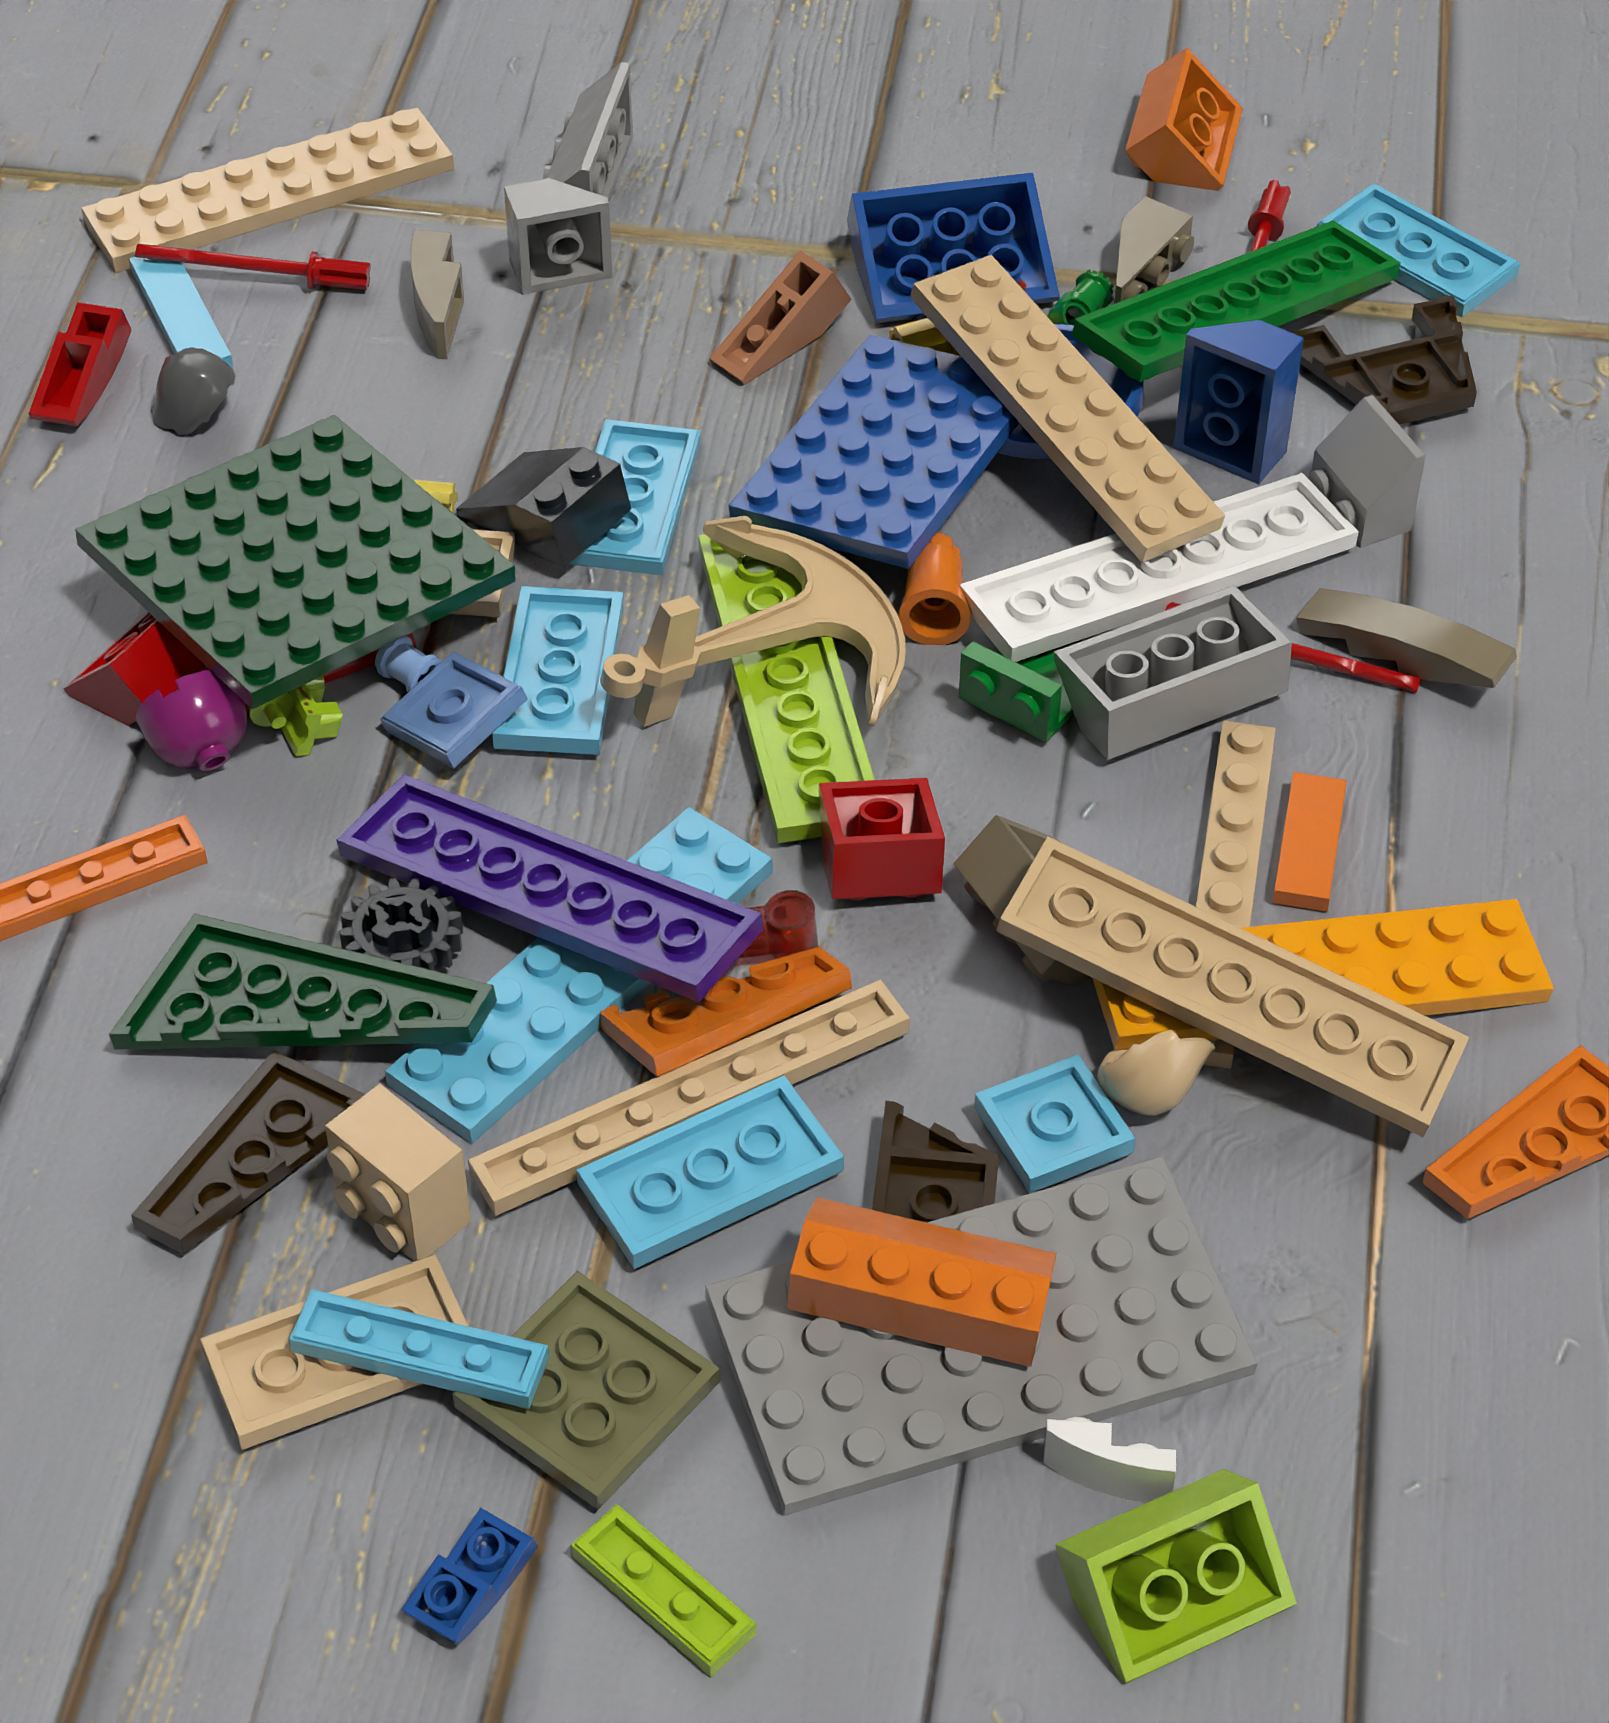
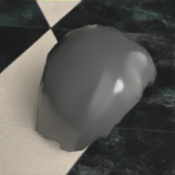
[151,347,236,435]

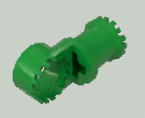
[1047,269,1114,325]

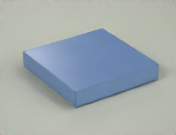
[380,652,528,768]

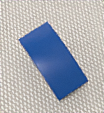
[401,1507,538,1646]

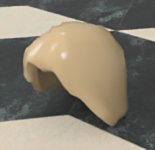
[1097,1030,1215,1116]

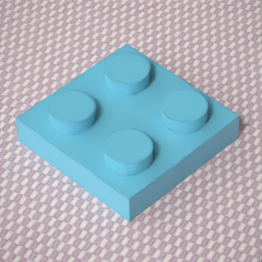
[974,1054,1136,1194]

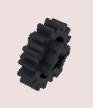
[339,878,463,971]

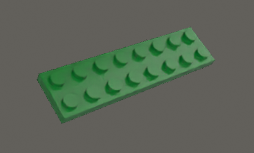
[1072,220,1401,382]

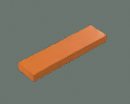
[0,814,208,941]

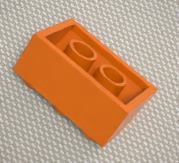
[1125,48,1243,191]

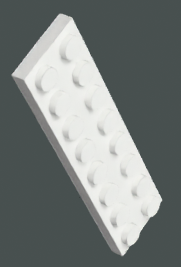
[960,473,1359,662]

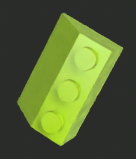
[1055,1469,1297,1683]

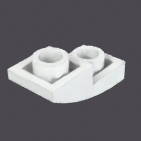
[1043,1417,1176,1503]

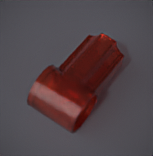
[738,890,818,959]

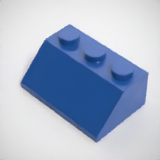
[1173,320,1304,484]

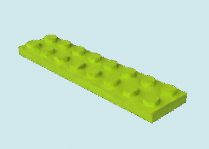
[698,534,875,843]

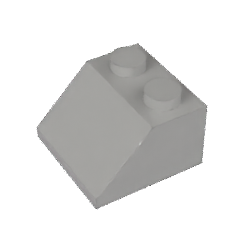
[504,178,613,295]
[1308,395,1426,548]

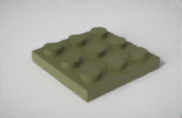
[453,1271,720,1510]

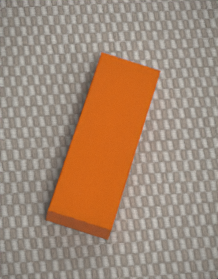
[1272,772,1347,912]

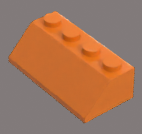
[787,1197,1057,1367]

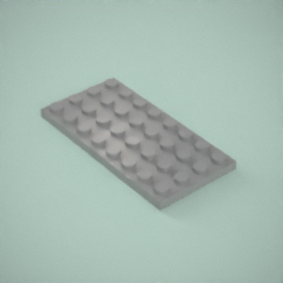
[705,1156,1258,1516]

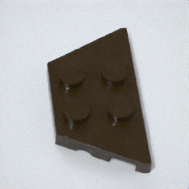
[872,1101,999,1223]

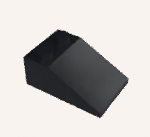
[456,447,632,568]

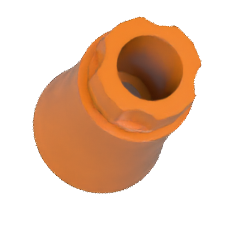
[898,533,971,645]

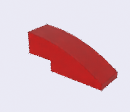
[28,302,132,426]

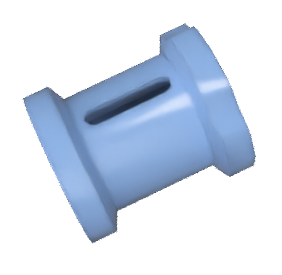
[375,635,442,692]

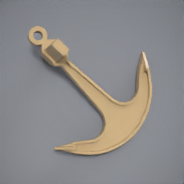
[600,516,906,727]

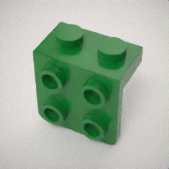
[958,641,1074,742]

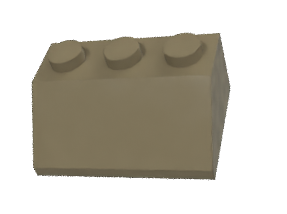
[954,815,1092,986]

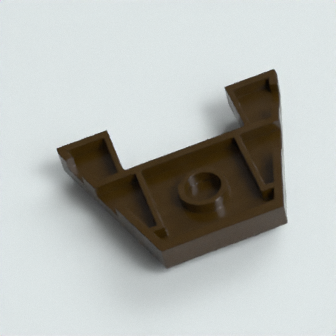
[1291,295,1477,425]

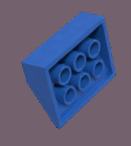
[847,172,1060,323]

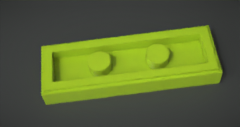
[570,1504,757,1678]

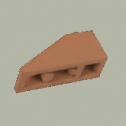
[709,250,852,385]

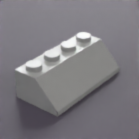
[543,62,633,202]
[1054,585,1292,760]

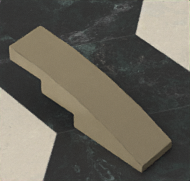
[1296,588,1517,688]

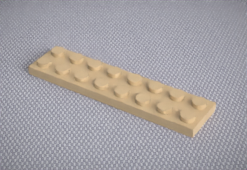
[81,107,454,273]
[910,255,1226,563]
[997,837,1470,1137]

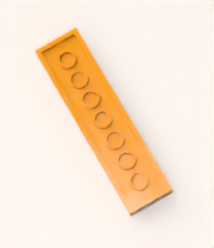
[1092,899,1554,1050]

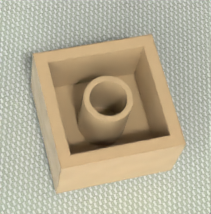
[325,1083,471,1262]

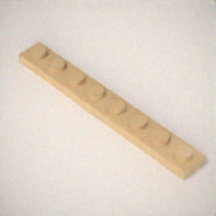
[1196,720,1276,1069]
[468,979,910,1216]

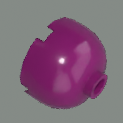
[135,670,248,771]

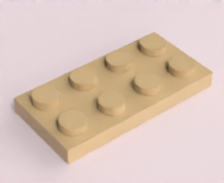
[200,1254,468,1450]

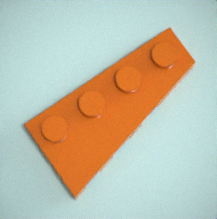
[600,947,852,1077]
[1422,1045,1609,1219]

